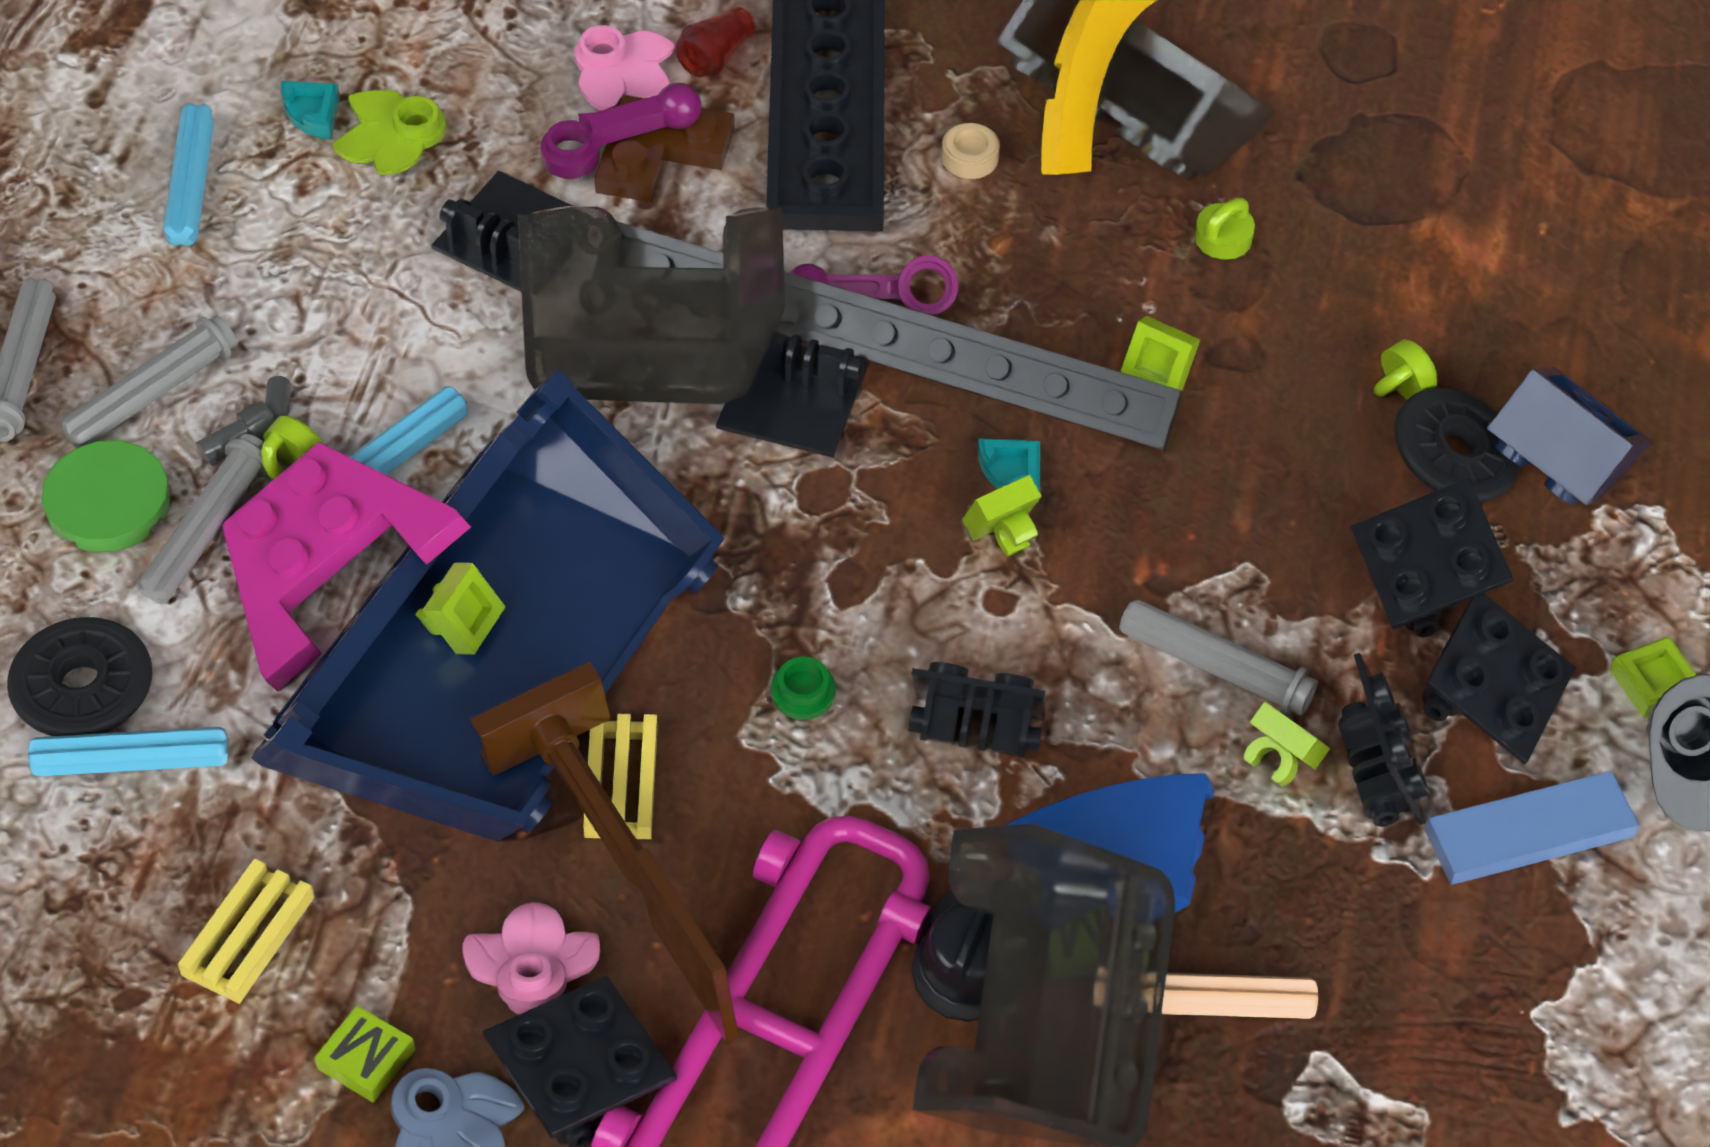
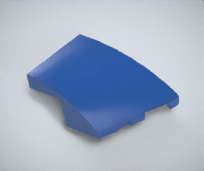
[1006,773,1215,935]

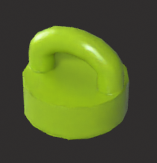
[1195,197,1255,260]
[1373,339,1437,400]
[261,416,324,480]

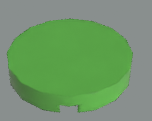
[41,440,171,552]

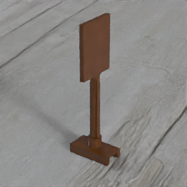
[470,661,739,1043]

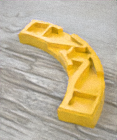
[1041,0,1157,175]

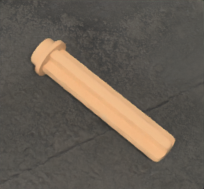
[1095,964,1318,1020]

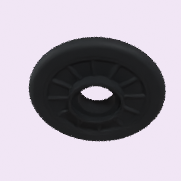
[1394,388,1520,502]
[7,617,152,736]

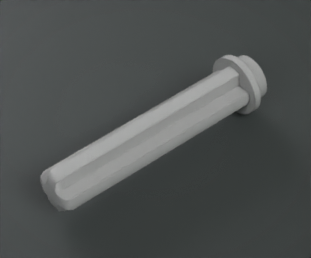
[0,278,56,442]
[61,315,237,448]
[138,434,267,604]
[1119,600,1318,716]

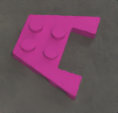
[222,442,471,692]

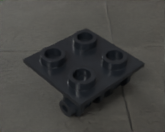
[431,170,596,296]
[716,326,869,458]
[1350,478,1514,637]
[1422,593,1576,764]
[1338,652,1429,827]
[908,662,1046,758]
[483,975,677,1147]

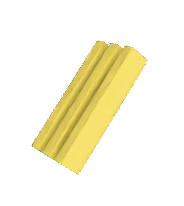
[583,714,658,839]
[178,858,315,1004]

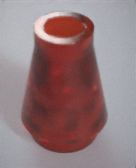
[676,7,755,77]

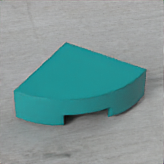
[281,81,340,140]
[978,438,1040,503]

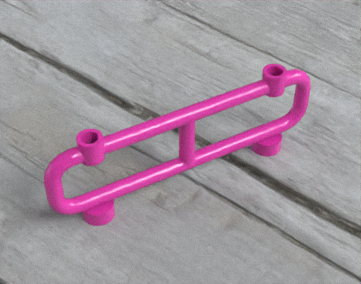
[591,815,932,1147]

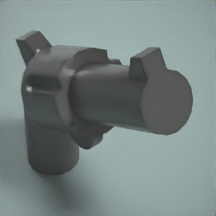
[196,376,291,466]

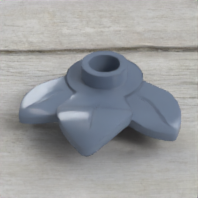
[390,1068,524,1147]

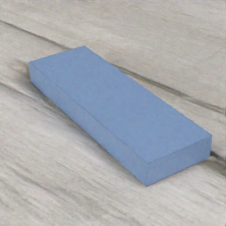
[1425,771,1639,885]

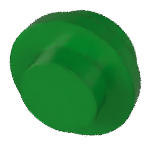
[771,656,836,720]

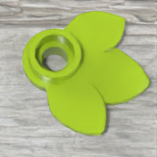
[332,90,447,175]

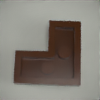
[594,95,735,203]

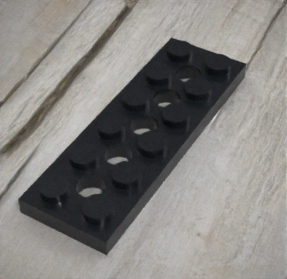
[766,0,885,232]

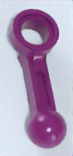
[541,83,702,179]
[789,255,958,316]

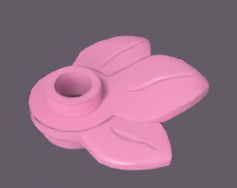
[574,25,675,111]
[463,902,600,1015]

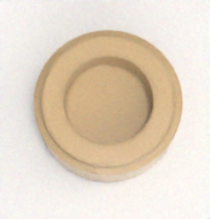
[941,123,1000,179]

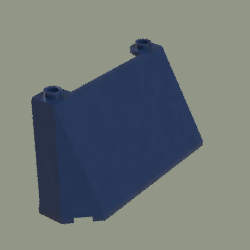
[251,369,724,842]

